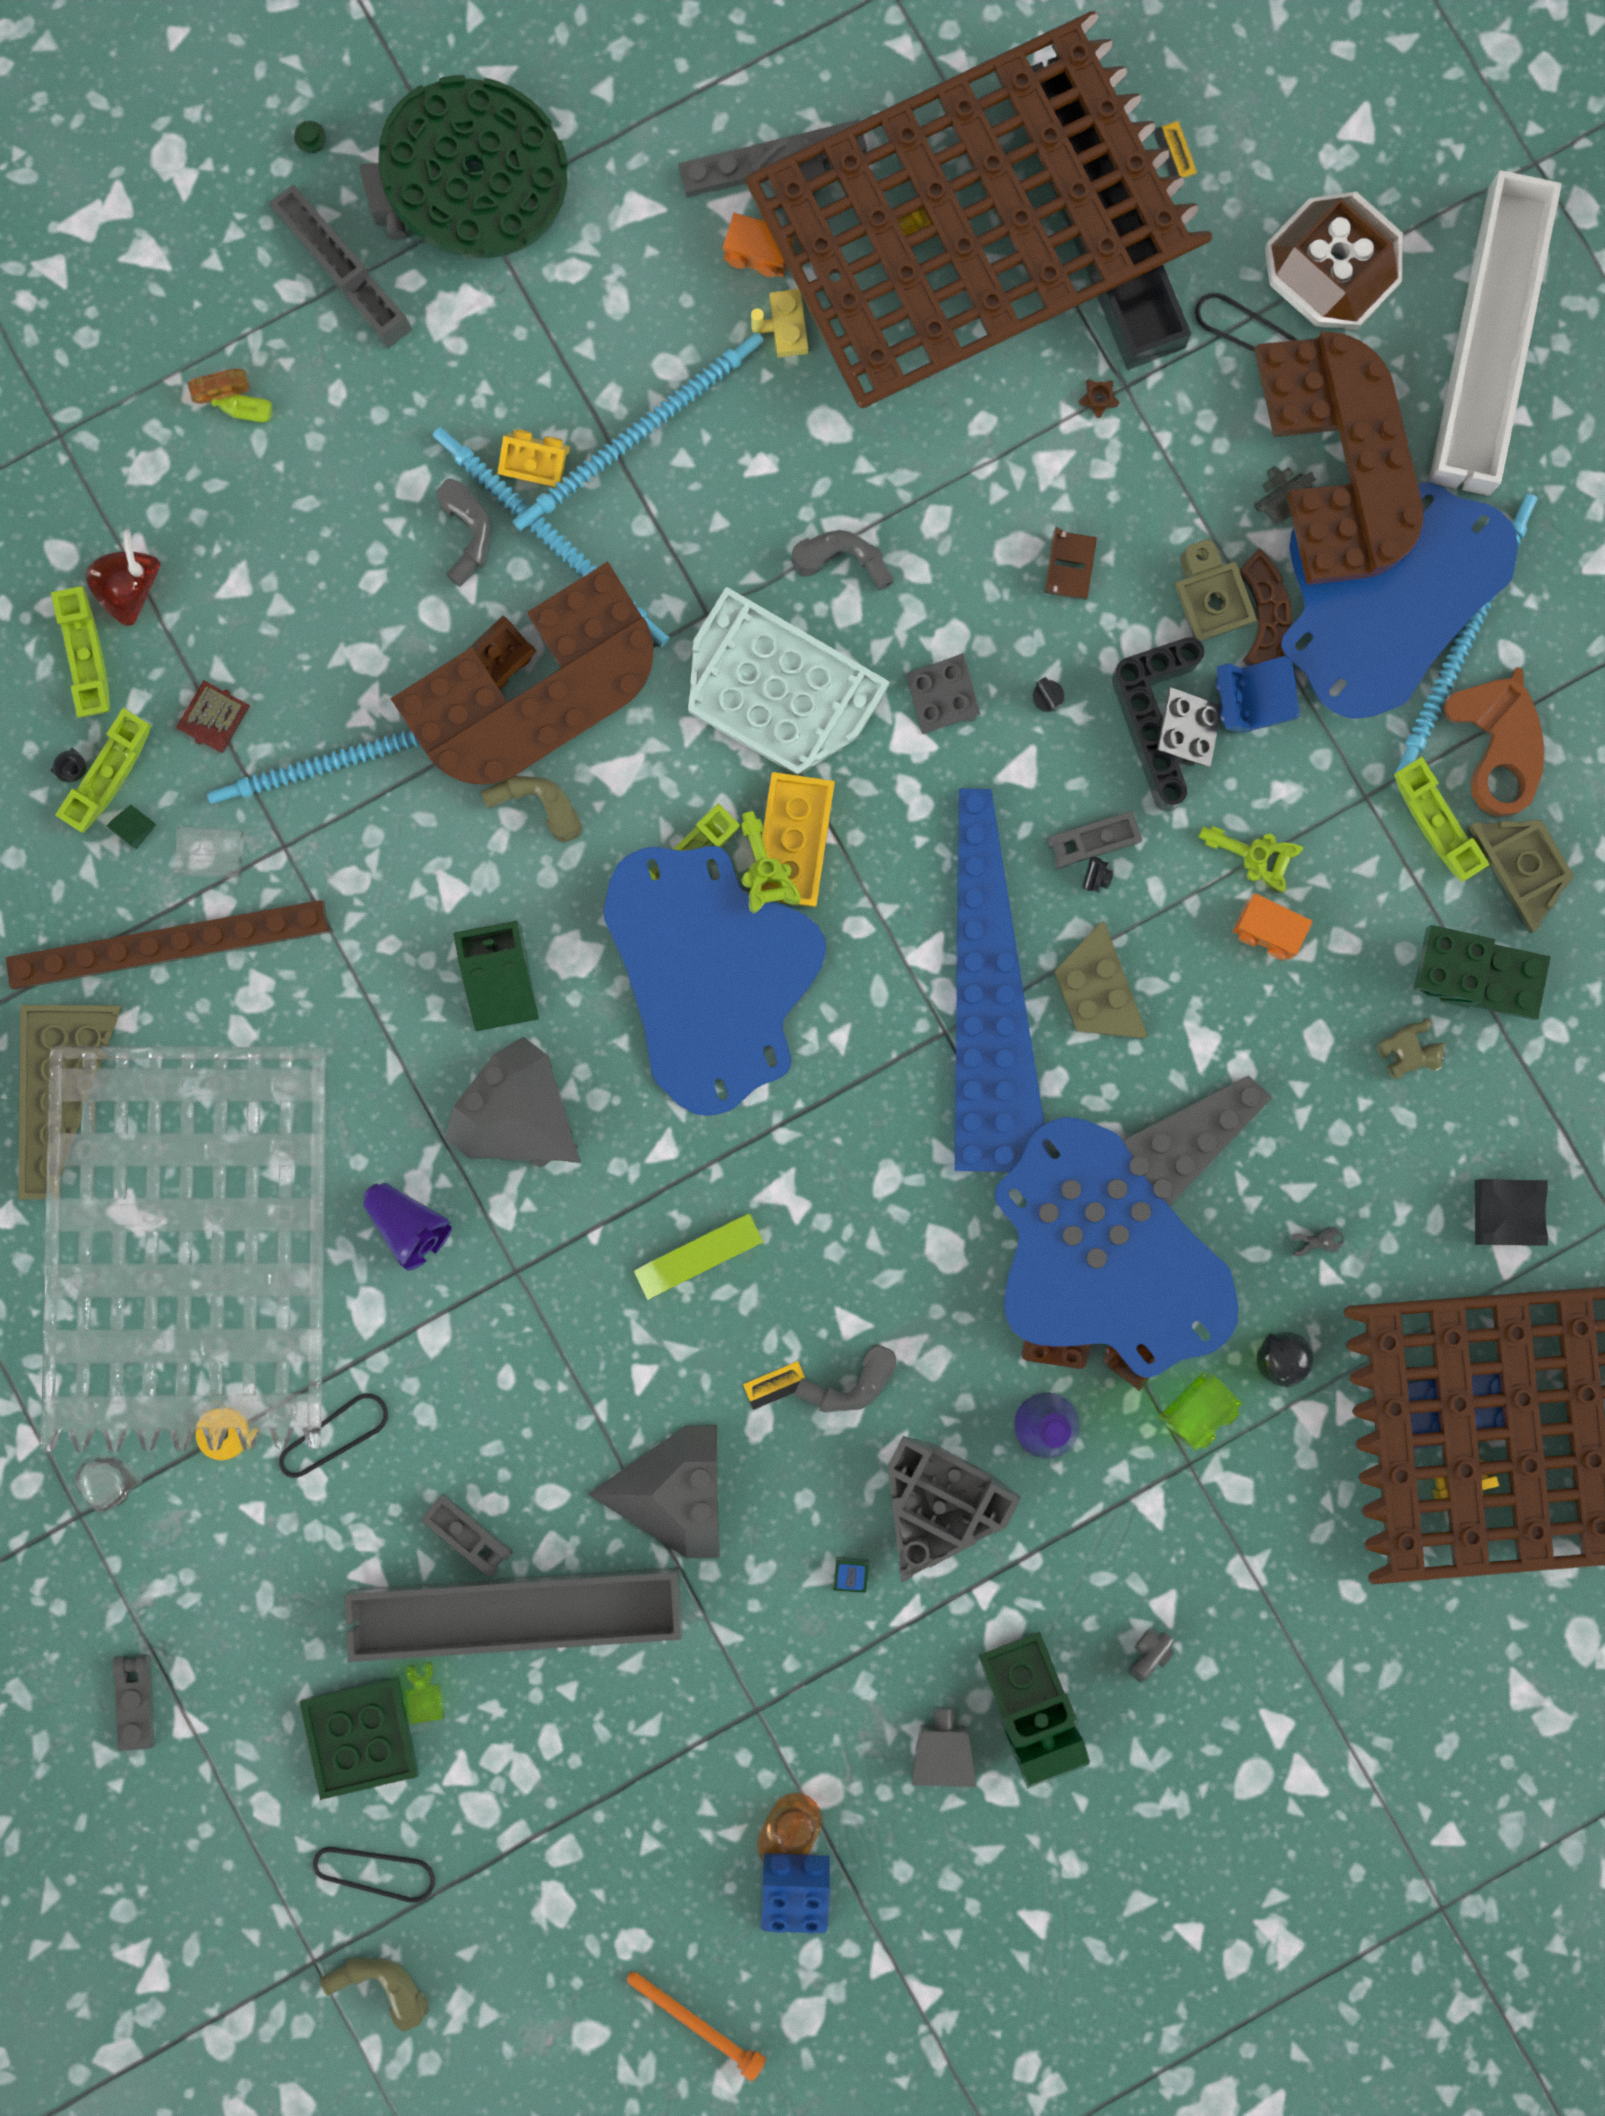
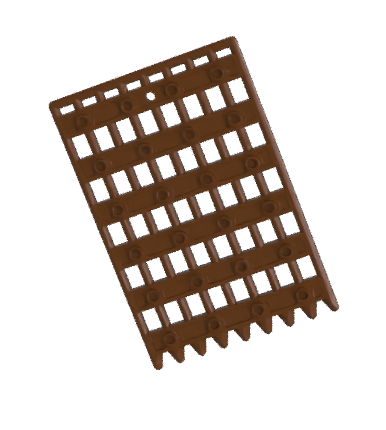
[745,11,1212,408]
[1344,1286,1605,1585]

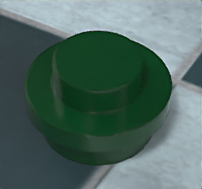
[294,121,326,154]

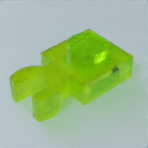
[405,1661,445,1724]

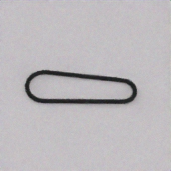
[1196,293,1298,352]
[279,1394,388,1478]
[313,1847,435,1903]

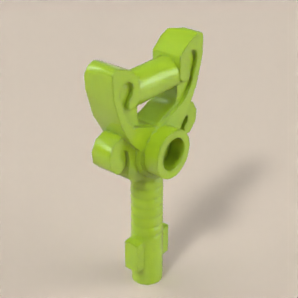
[741,811,801,914]
[1198,826,1303,893]

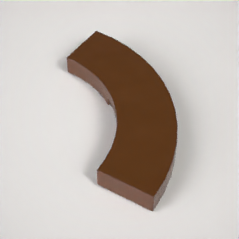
[1239,548,1291,666]

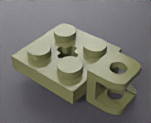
[1174,539,1257,642]

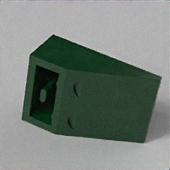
[453,920,539,1032]

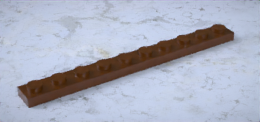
[5,900,329,990]

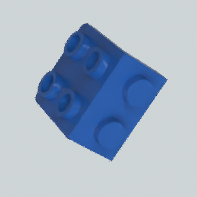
[1216,656,1300,733]
[761,1854,830,1934]

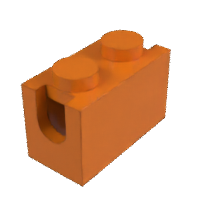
[723,212,794,277]
[1232,893,1313,961]

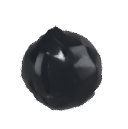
[1256,1332,1313,1388]

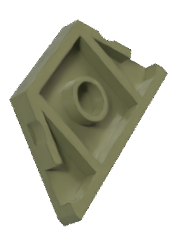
[1468,820,1574,934]
[1053,922,1148,1039]

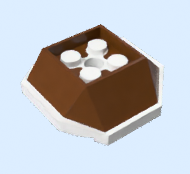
[1265,192,1403,330]

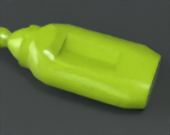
[211,395,273,423]

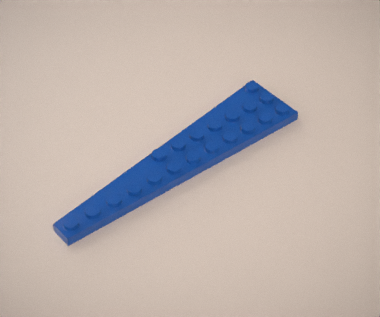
[954,788,1049,1172]

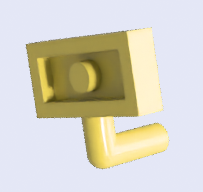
[751,289,808,358]

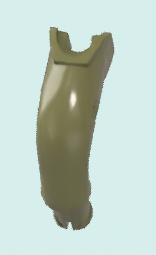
[480,775,581,843]
[320,1957,428,2032]

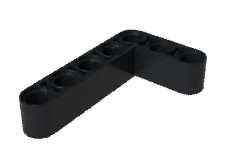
[1112,637,1205,811]

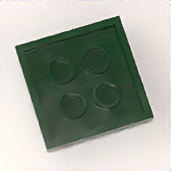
[299,1676,419,1800]

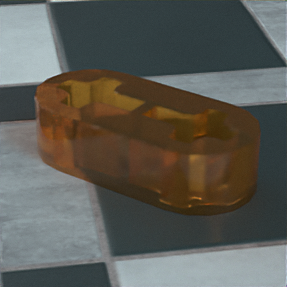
[188,369,250,404]

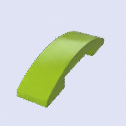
[51,586,110,718]
[55,707,152,833]
[1394,756,1490,882]
[648,803,741,881]
[634,1213,763,1300]

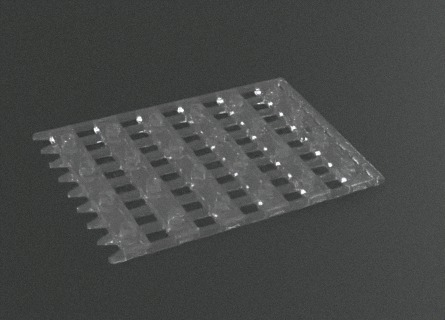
[41,1046,326,1453]

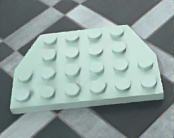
[688,587,890,776]

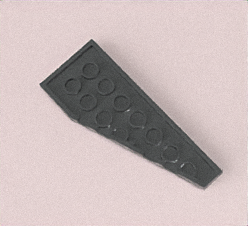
[1039,1075,1273,1269]

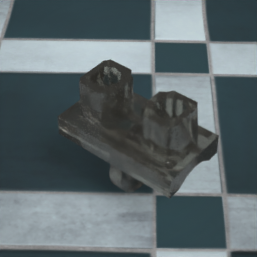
[1253,466,1316,524]

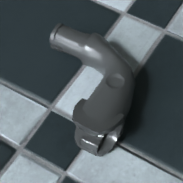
[436,478,492,587]
[791,530,895,591]
[794,1345,896,1413]

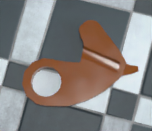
[1443,667,1544,817]

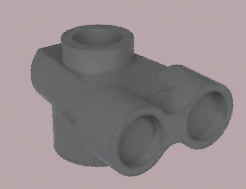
[1128,1627,1175,1683]

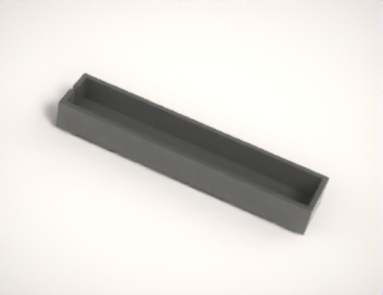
[345,1567,683,1662]

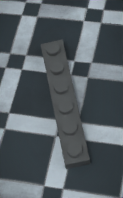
[679,119,867,198]

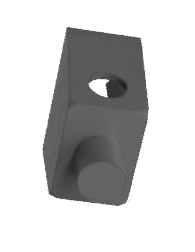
[359,163,406,239]
[911,1706,976,1787]

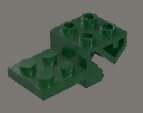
[1414,925,1551,1020]
[978,1632,1090,1789]

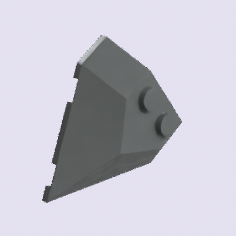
[445,1037,581,1163]
[588,1425,720,1558]
[888,1436,1021,1583]

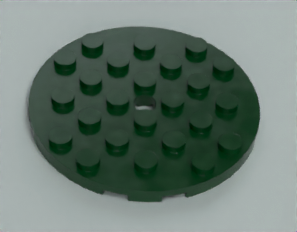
[378,75,568,258]

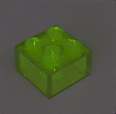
[1158,1372,1243,1451]

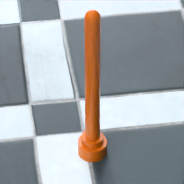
[627,1972,767,2082]

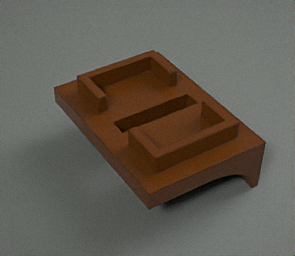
[1043,526,1097,600]

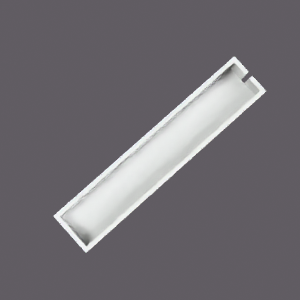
[1428,170,1562,496]

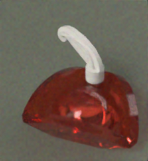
[85,529,161,626]

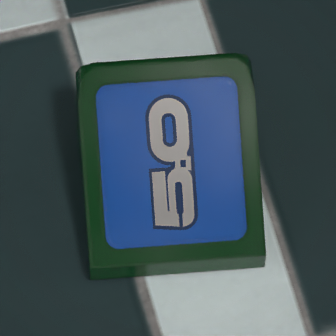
[833,1557,869,1593]

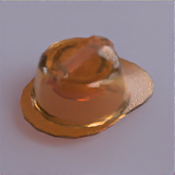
[757,1793,822,1862]

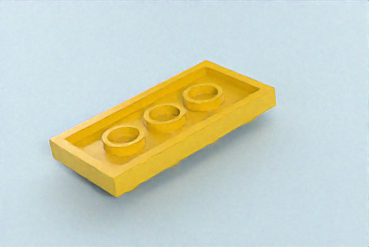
[760,772,835,908]

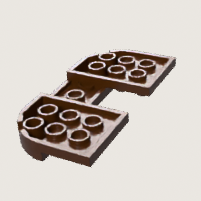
[1254,332,1423,585]
[390,561,653,784]

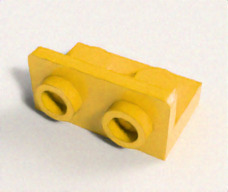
[497,429,570,487]

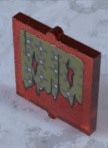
[176,680,250,754]

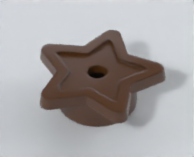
[1079,379,1120,418]

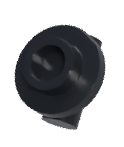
[1032,677,1064,712]
[50,747,86,782]
[1082,857,1114,893]

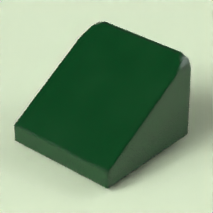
[106,805,157,849]

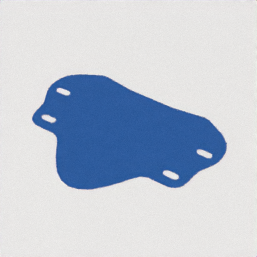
[1282,482,1518,719]
[603,846,826,1116]
[995,1117,1238,1378]

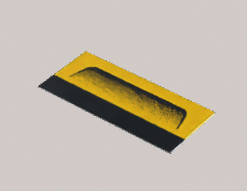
[1154,121,1197,178]
[743,1361,805,1410]

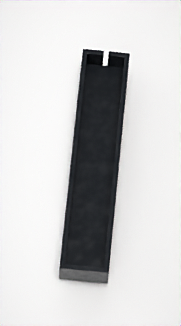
[1031,56,1191,370]

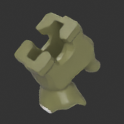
[1375,1018,1446,1080]

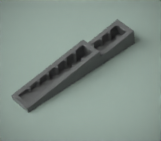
[269,184,413,349]

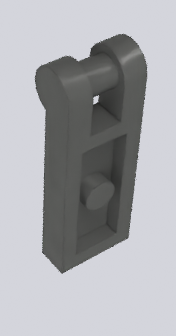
[1047,811,1142,869]
[421,1493,513,1578]
[112,1654,154,1751]

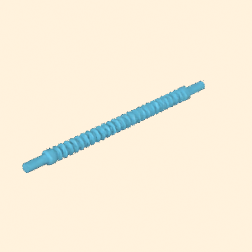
[512,332,764,531]
[433,427,669,647]
[1395,494,1538,773]
[207,730,419,804]

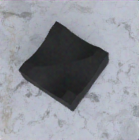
[1475,1179,1548,1246]

